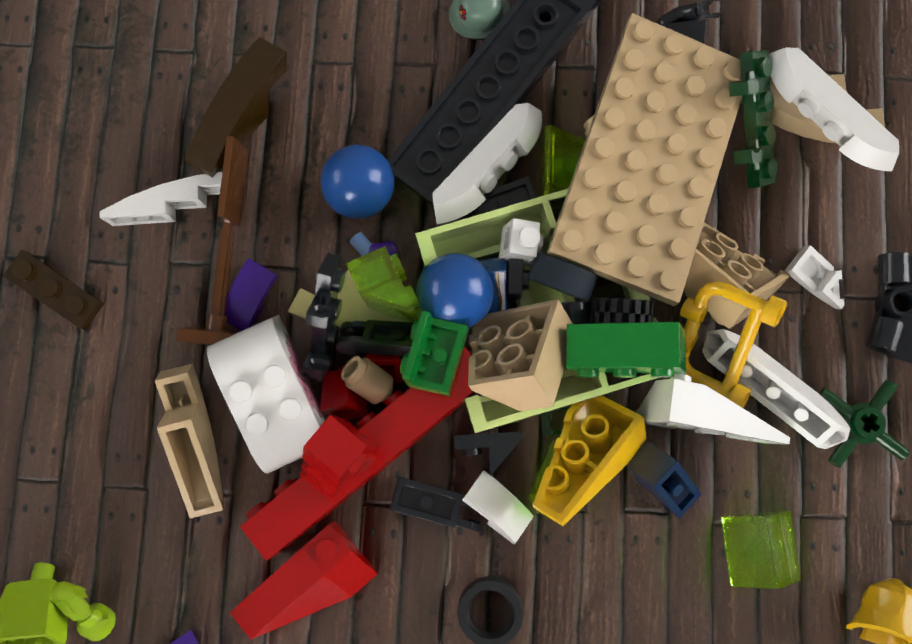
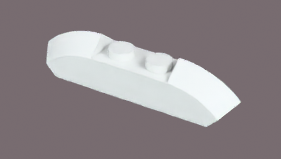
[769,47,899,172]
[433,103,542,224]
[702,329,850,449]

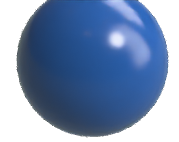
[320,145,394,219]
[416,253,494,328]

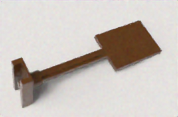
[176,136,249,345]

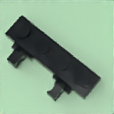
[302,253,345,382]

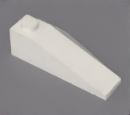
[636,374,790,444]

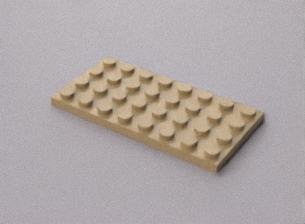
[546,13,742,306]

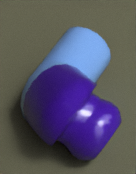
[349,232,399,264]

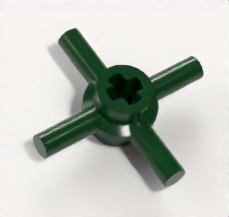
[818,380,910,468]

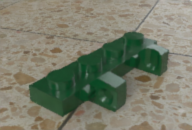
[729,50,778,188]

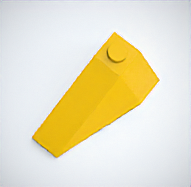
[533,395,646,526]

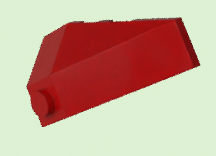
[230,521,378,640]

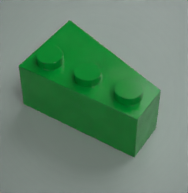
[566,322,686,378]

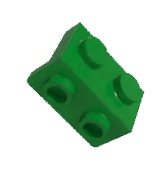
[400,311,469,397]

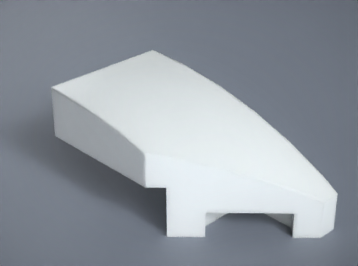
[785,245,845,309]

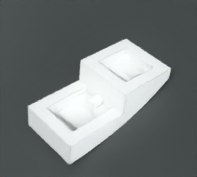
[462,471,534,544]

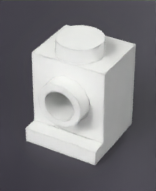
[499,218,543,265]

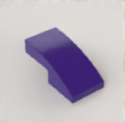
[225,258,278,331]

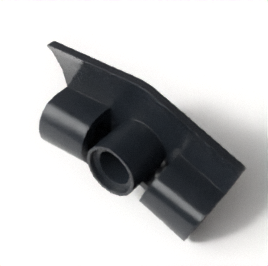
[865,252,912,364]

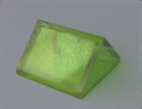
[541,125,585,204]
[721,510,801,589]

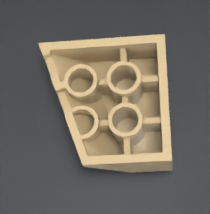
[683,222,791,329]
[468,299,572,411]

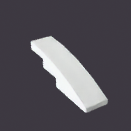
[100,172,222,226]

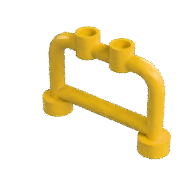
[680,281,787,408]

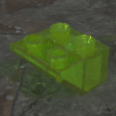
[346,246,421,322]

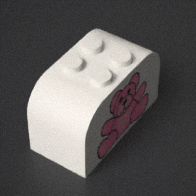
[207,315,327,474]

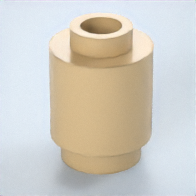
[341,356,393,404]

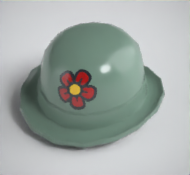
[449,0,510,39]

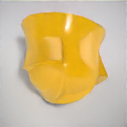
[846,578,912,644]

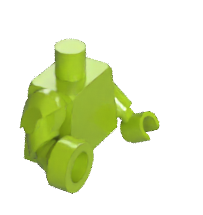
[0,562,116,644]

